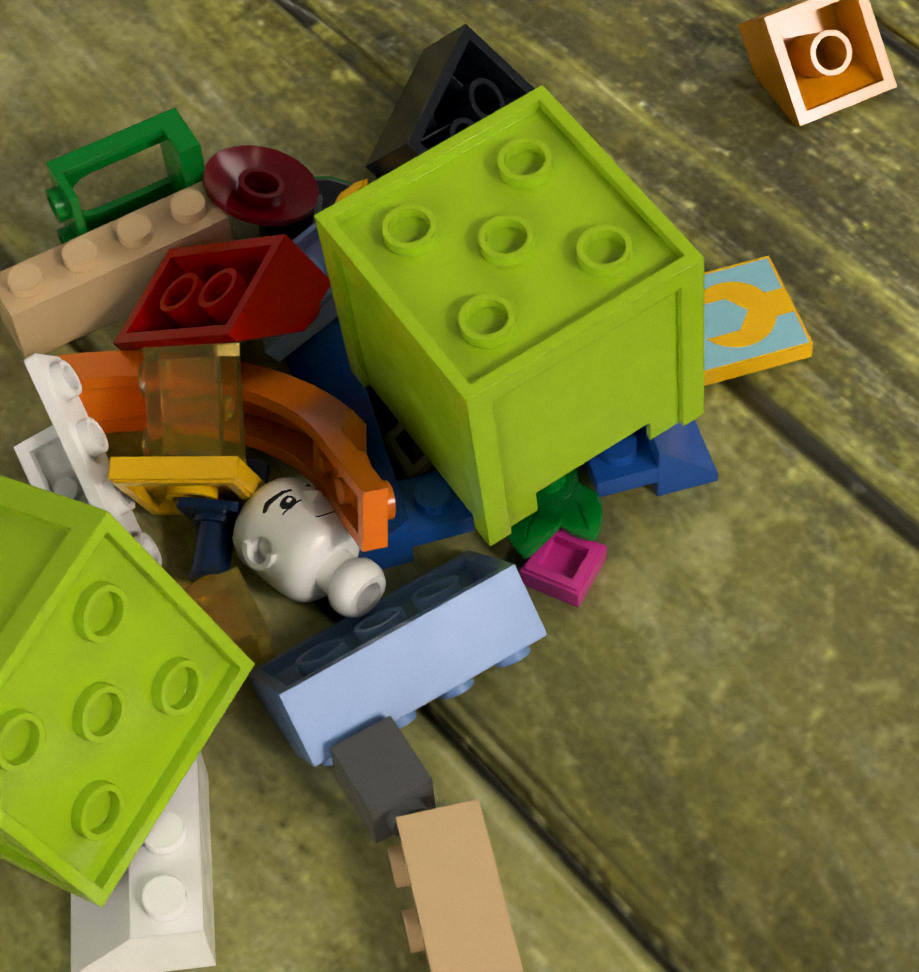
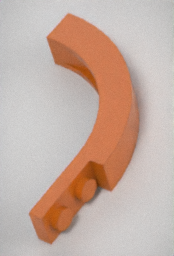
[57,350,396,552]

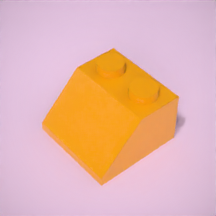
[738,0,897,127]

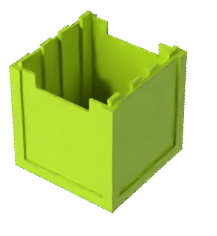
[314,85,704,546]
[0,475,255,908]

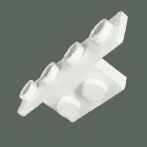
[13,353,162,566]

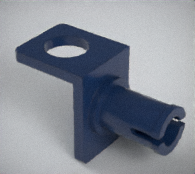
[176,458,270,587]

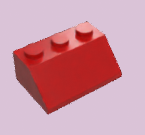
[113,234,330,351]

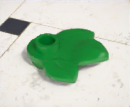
[507,468,603,559]

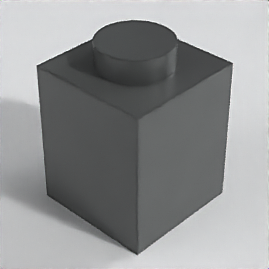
[330,716,436,844]

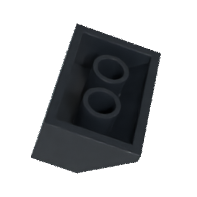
[365,24,535,178]

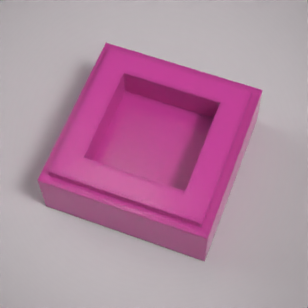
[520,528,607,607]

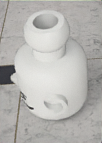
[232,477,386,618]

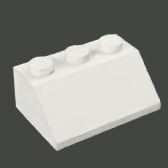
[71,751,216,972]

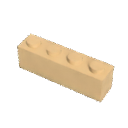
[0,181,234,359]
[387,798,523,972]

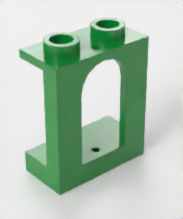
[45,107,206,244]

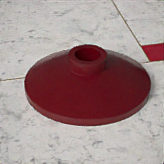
[202,145,319,226]

